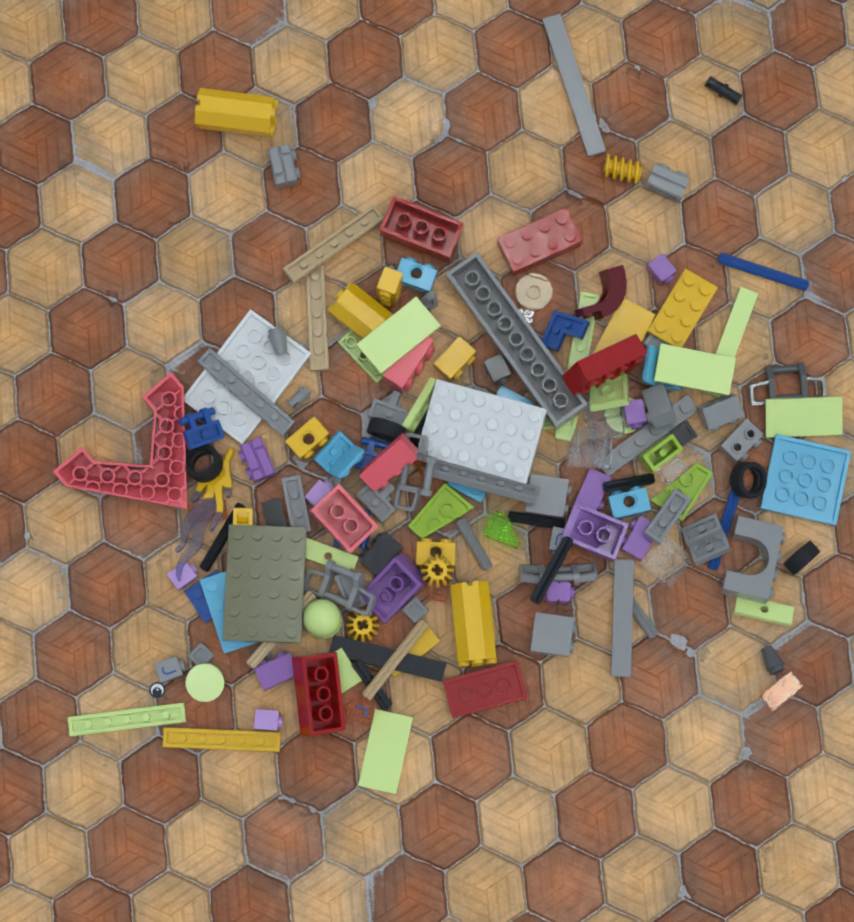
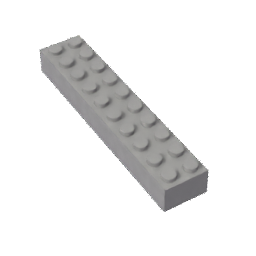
[446,252,588,430]

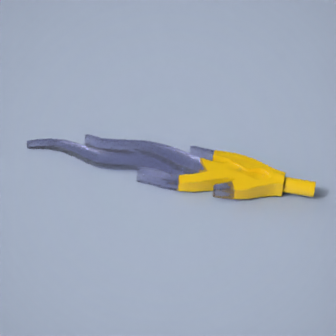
[175,448,235,581]

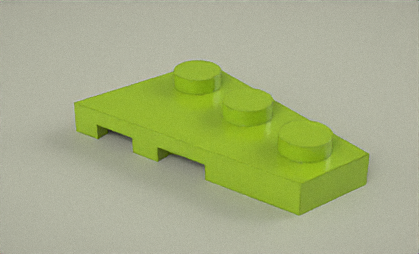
[650,463,713,522]
[408,483,474,539]

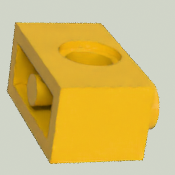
[285,416,330,461]
[416,538,456,568]

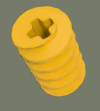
[603,153,644,185]

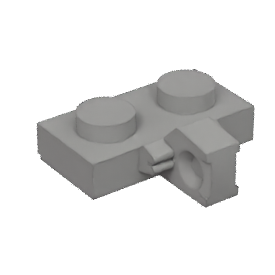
[368,390,410,425]
[356,483,396,523]

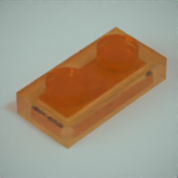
[760,671,803,711]

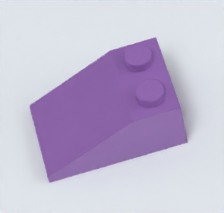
[561,502,629,562]
[363,553,430,624]

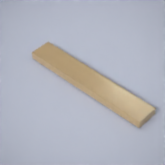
[283,204,384,285]
[306,264,329,372]

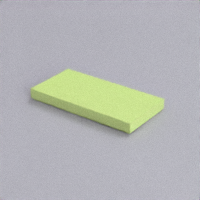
[357,297,441,375]
[653,343,736,396]
[765,396,843,438]
[358,709,413,794]

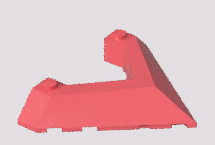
[53,372,187,509]

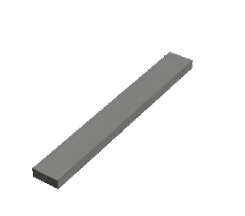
[542,14,606,158]

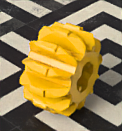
[421,554,454,588]
[346,609,379,642]

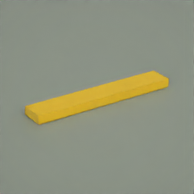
[163,727,281,752]

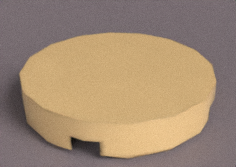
[515,273,553,311]

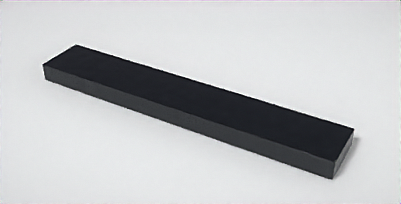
[329,635,447,682]

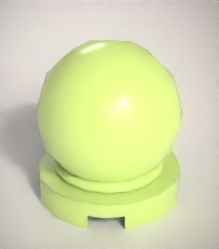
[303,599,342,640]

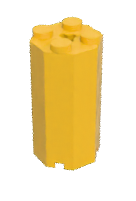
[195,88,279,138]
[327,282,393,340]
[450,581,497,667]

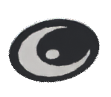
[149,682,165,698]

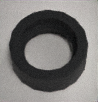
[367,417,405,442]
[185,444,223,483]
[730,462,767,498]
[783,541,820,575]

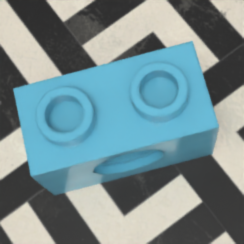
[397,257,438,294]
[607,486,651,520]

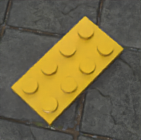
[647,268,718,347]

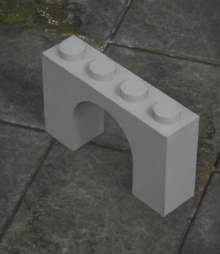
[720,516,785,604]

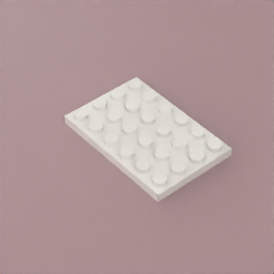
[184,309,311,444]
[417,379,548,484]

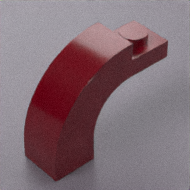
[574,265,627,320]

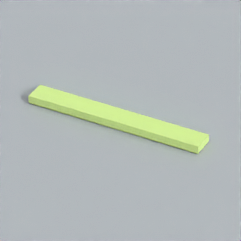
[554,291,600,443]

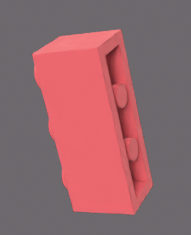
[359,433,418,492]

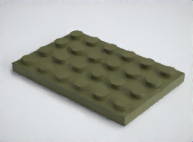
[223,524,307,644]

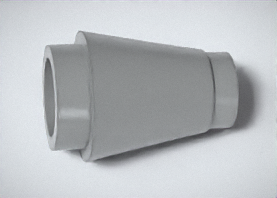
[267,327,287,356]

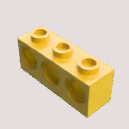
[377,267,403,308]

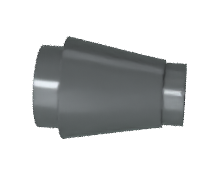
[761,645,785,676]

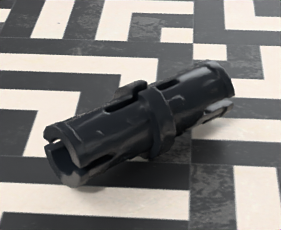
[705,76,743,105]

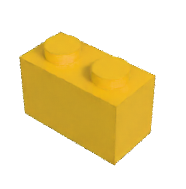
[434,336,476,382]

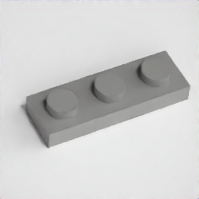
[281,475,312,533]
[643,488,691,545]

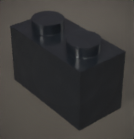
[360,531,403,577]

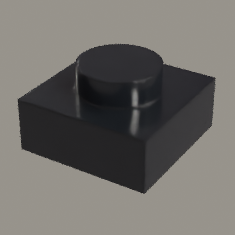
[670,420,698,446]

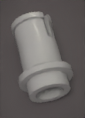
[287,386,311,410]

